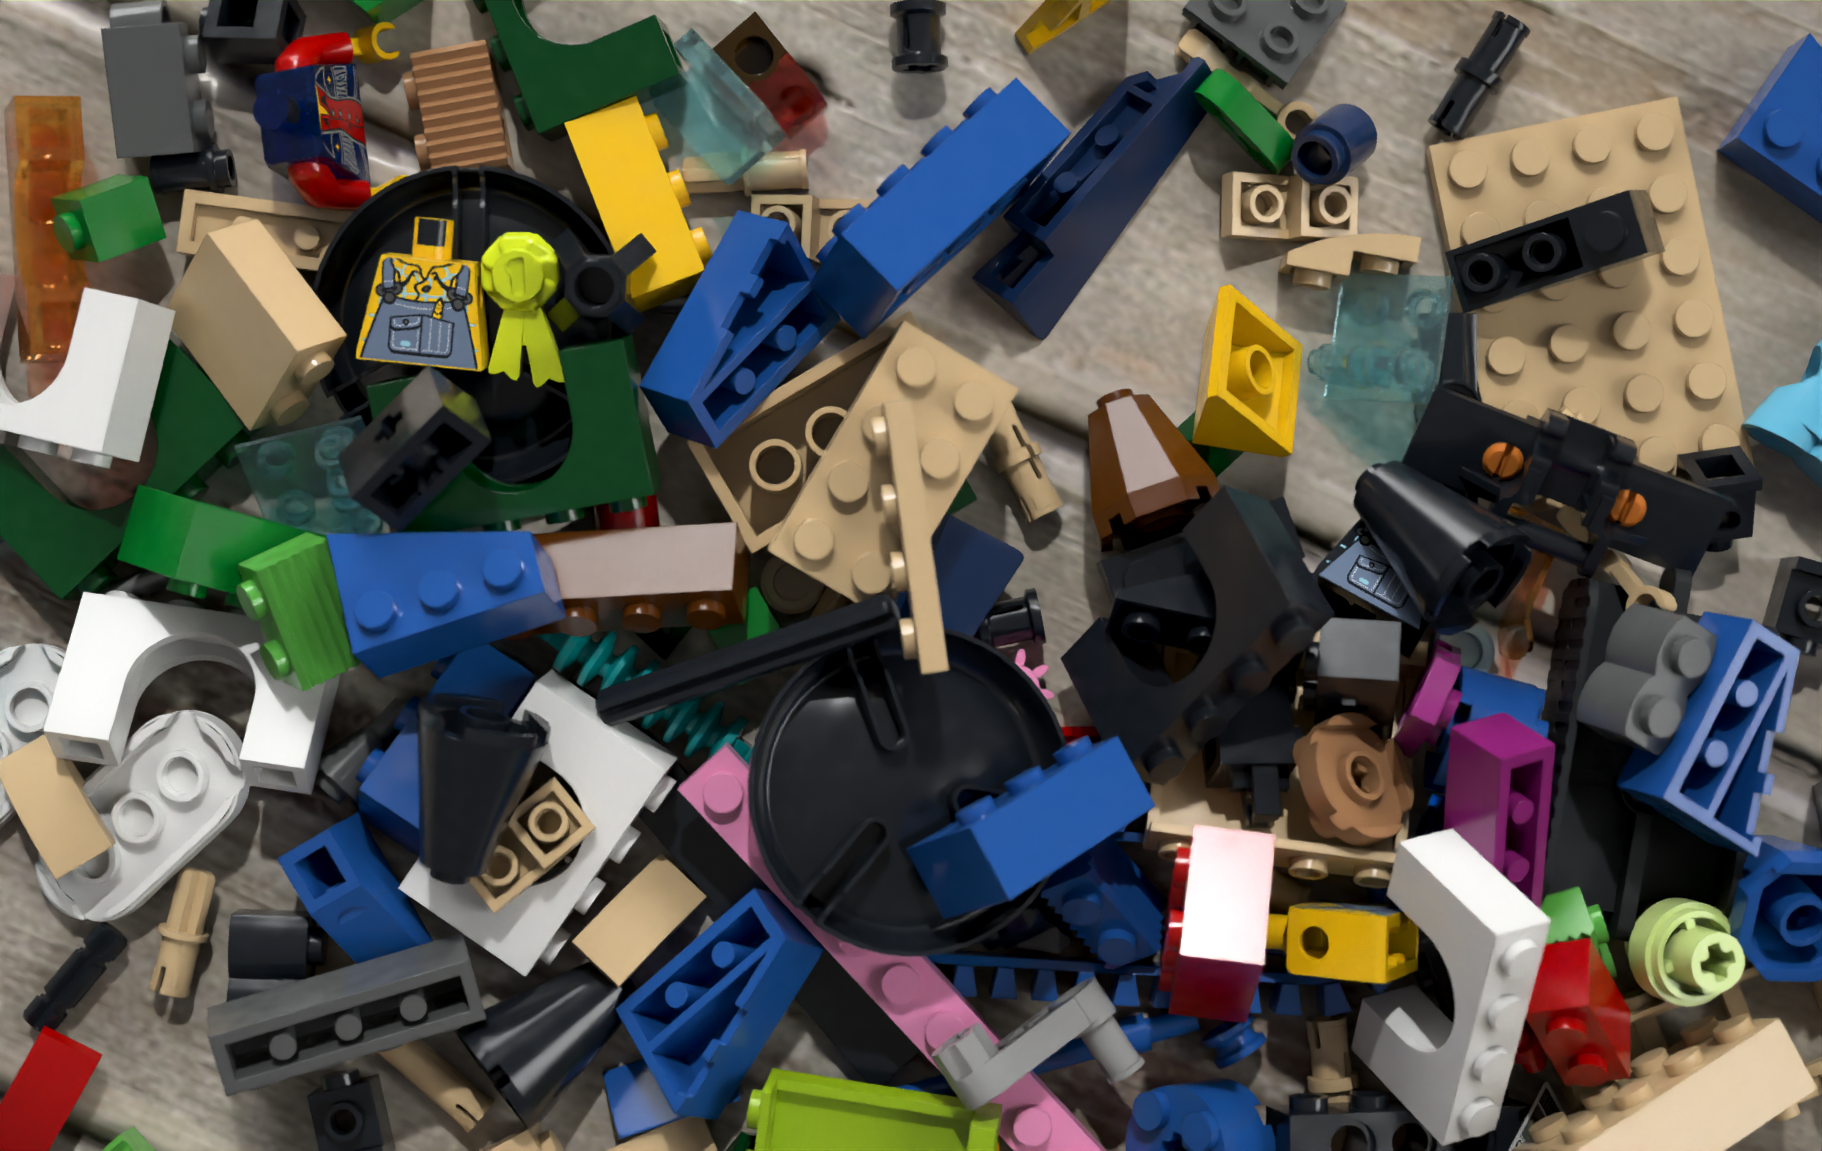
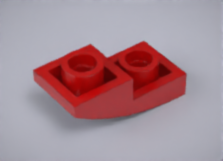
[0,1025,102,1151]

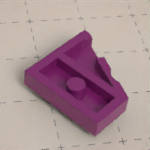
[1392,638,1463,759]

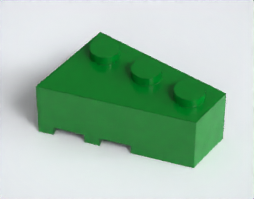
[117,484,328,609]

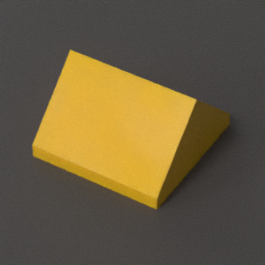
[1192,284,1303,458]

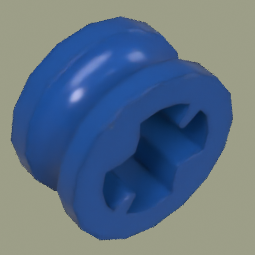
[1201,1013,1267,1069]

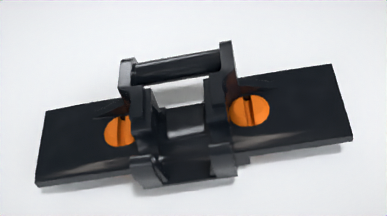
[1401,384,1731,578]

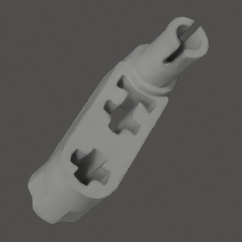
[930,977,1145,1111]

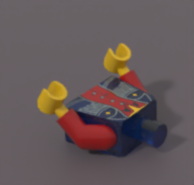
[253,22,407,211]

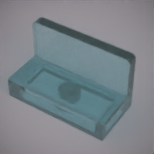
[654,28,786,185]

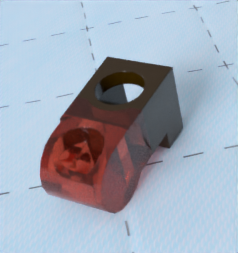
[711,12,828,140]

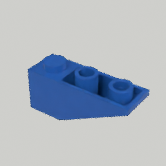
[277,812,433,964]

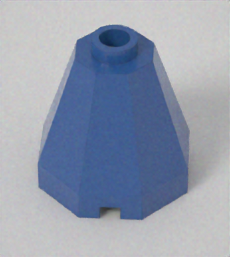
[1727,835,1822,982]

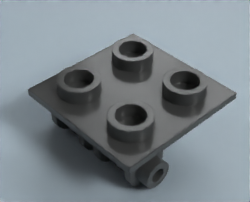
[1181,0,1348,90]

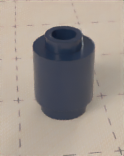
[1291,104,1377,185]

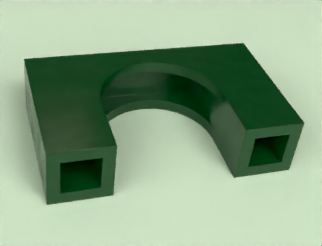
[473,0,690,142]
[0,331,262,601]
[366,334,662,533]

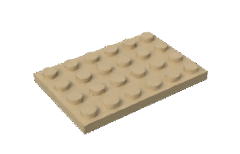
[1425,96,1754,516]

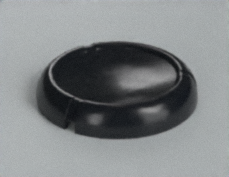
[312,165,633,484]
[747,627,1067,956]

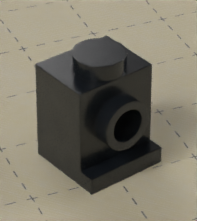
[199,0,306,65]
[1676,445,1763,552]
[1762,556,1822,657]
[307,1068,396,1151]

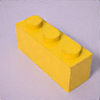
[564,96,712,312]

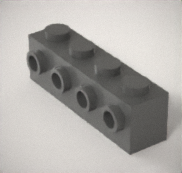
[207,933,486,1097]

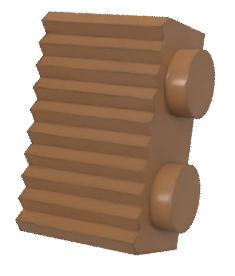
[403,39,515,172]

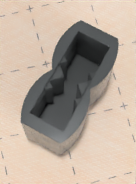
[1576,603,1717,755]

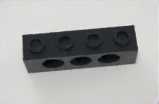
[1266,1088,1532,1151]

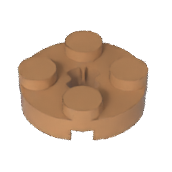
[1292,712,1414,846]

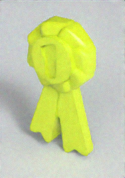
[481,232,564,388]

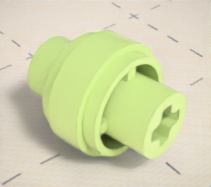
[1624,897,1745,1007]

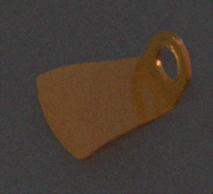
[1497,505,1566,660]

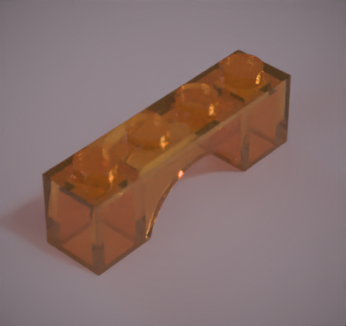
[4,95,93,364]

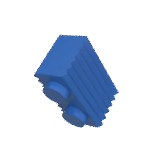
[1040,836,1165,970]

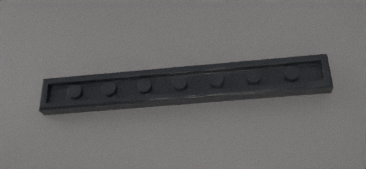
[568,671,921,1085]

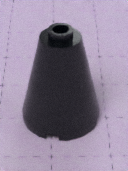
[1353,461,1533,636]
[417,693,551,885]
[454,961,637,1129]

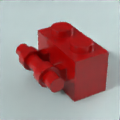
[1514,938,1631,1087]

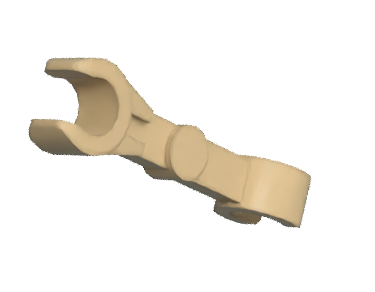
[1175,29,1318,139]
[1556,505,1677,613]

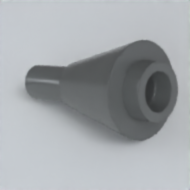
[315,697,406,805]

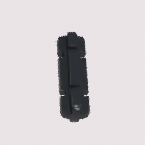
[23,922,128,1032]

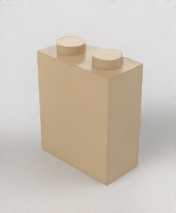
[166,219,347,431]

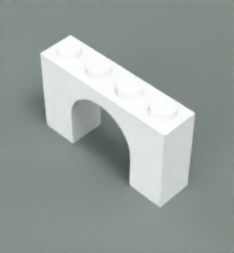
[0,272,176,469]
[43,590,341,795]
[398,669,678,977]
[1351,829,1551,1146]

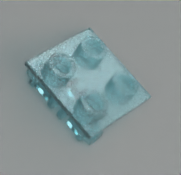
[1307,274,1454,405]
[235,416,383,534]

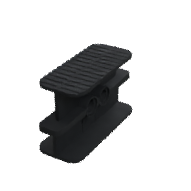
[1541,568,1779,942]

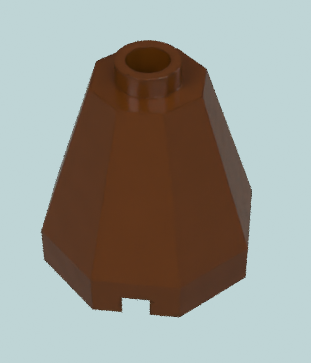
[1088,388,1220,552]

